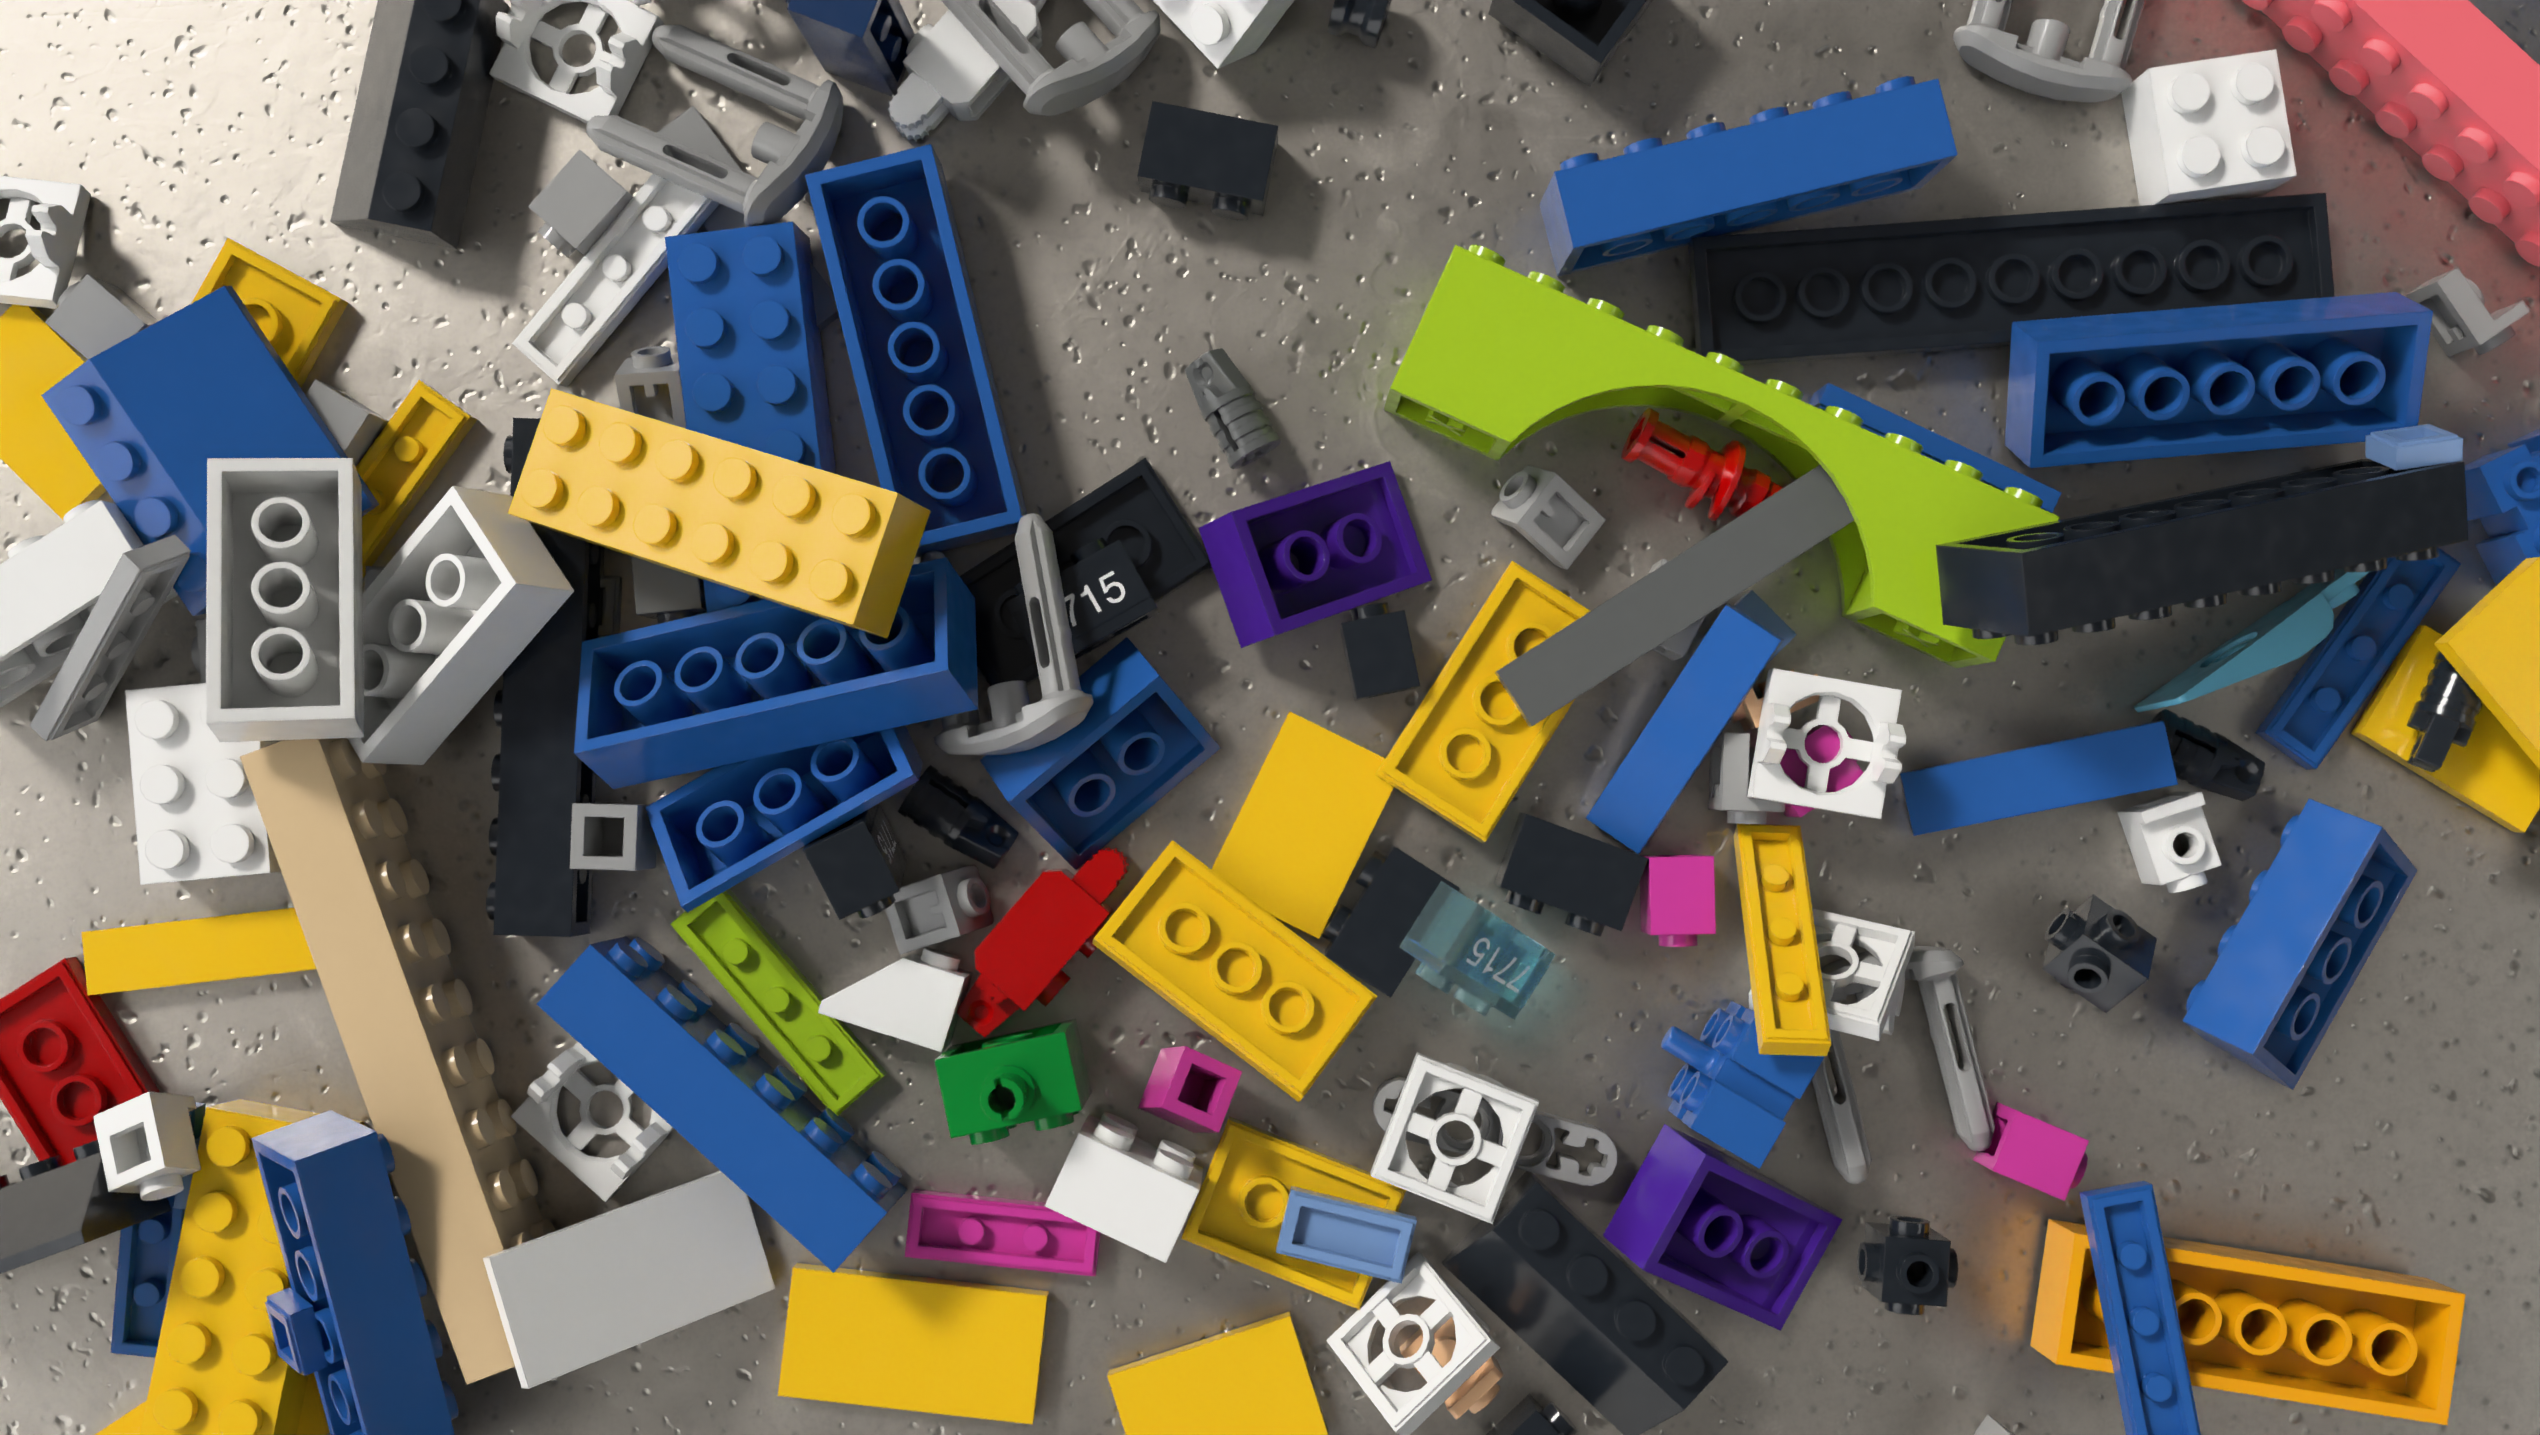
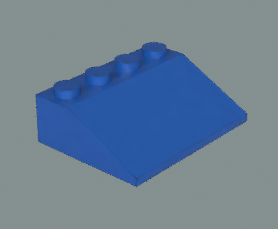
[41,286,379,616]

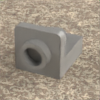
[2406,267,2531,357]
[614,346,686,429]
[1491,465,1606,570]
[1708,733,1785,824]
[885,864,994,955]

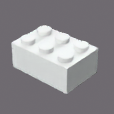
[125,683,283,885]

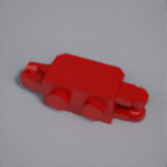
[956,847,1130,1037]

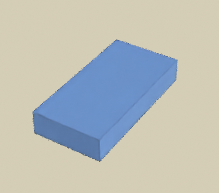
[1276,1186,1417,1284]

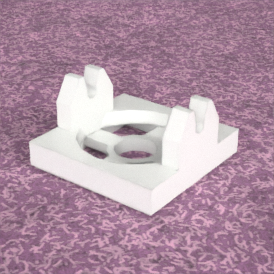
[489,0,663,124]
[0,176,91,309]
[1747,668,1907,819]
[1749,908,1915,1041]
[511,1042,674,1202]
[1370,1052,1539,1224]
[1326,1252,1501,1435]

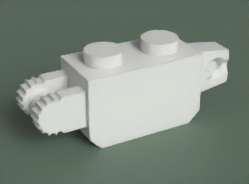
[888,0,1047,142]

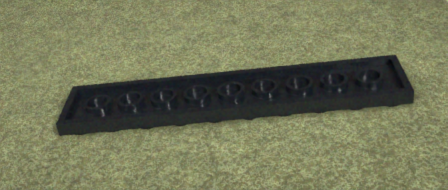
[1688,193,2335,365]

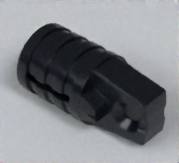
[2407,651,2482,772]
[2151,709,2265,801]
[898,765,1019,869]

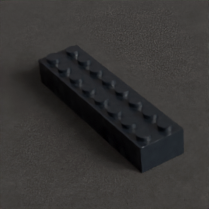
[1936,459,2468,645]

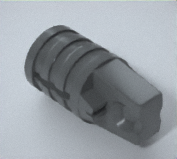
[1185,348,1281,469]

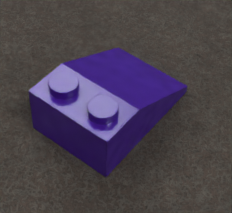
[1198,461,1432,648]
[1603,1124,1842,1331]

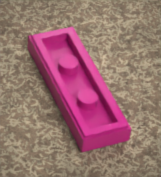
[904,1189,1101,1276]

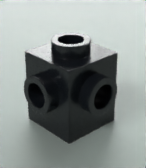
[2042,894,2157,1013]
[1857,1216,1958,1315]

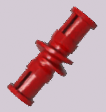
[1621,408,1783,522]

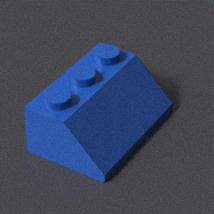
[980,637,1221,870]

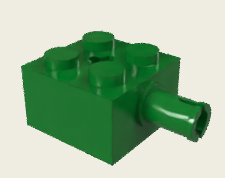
[934,1019,1092,1145]

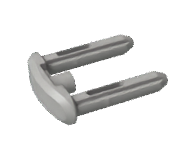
[941,0,1161,116]
[1953,0,2145,103]
[586,25,843,227]
[920,513,1094,755]
[1812,946,1995,1184]

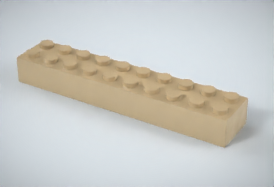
[240,738,556,1385]

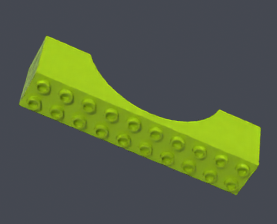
[1384,244,2059,668]

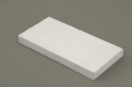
[483,1171,775,1389]

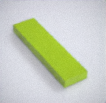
[670,888,887,1116]

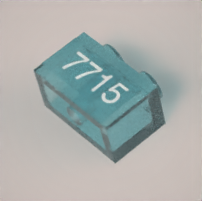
[1400,881,1556,1020]

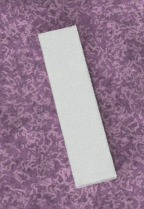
[512,174,720,387]

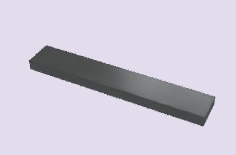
[1494,465,1854,727]

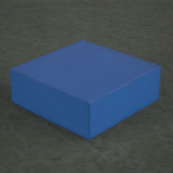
[265,1287,328,1376]

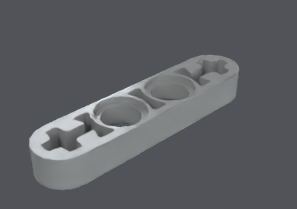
[1372,1076,1617,1186]

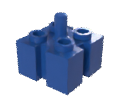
[2465,428,2540,586]
[1661,1001,1825,1169]

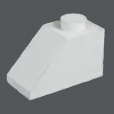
[818,947,973,1052]

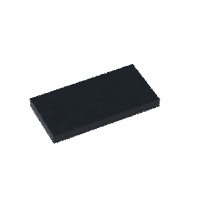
[960,458,1212,686]

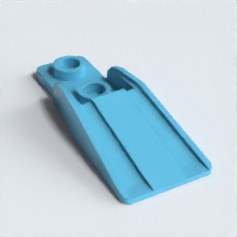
[2134,568,2371,713]

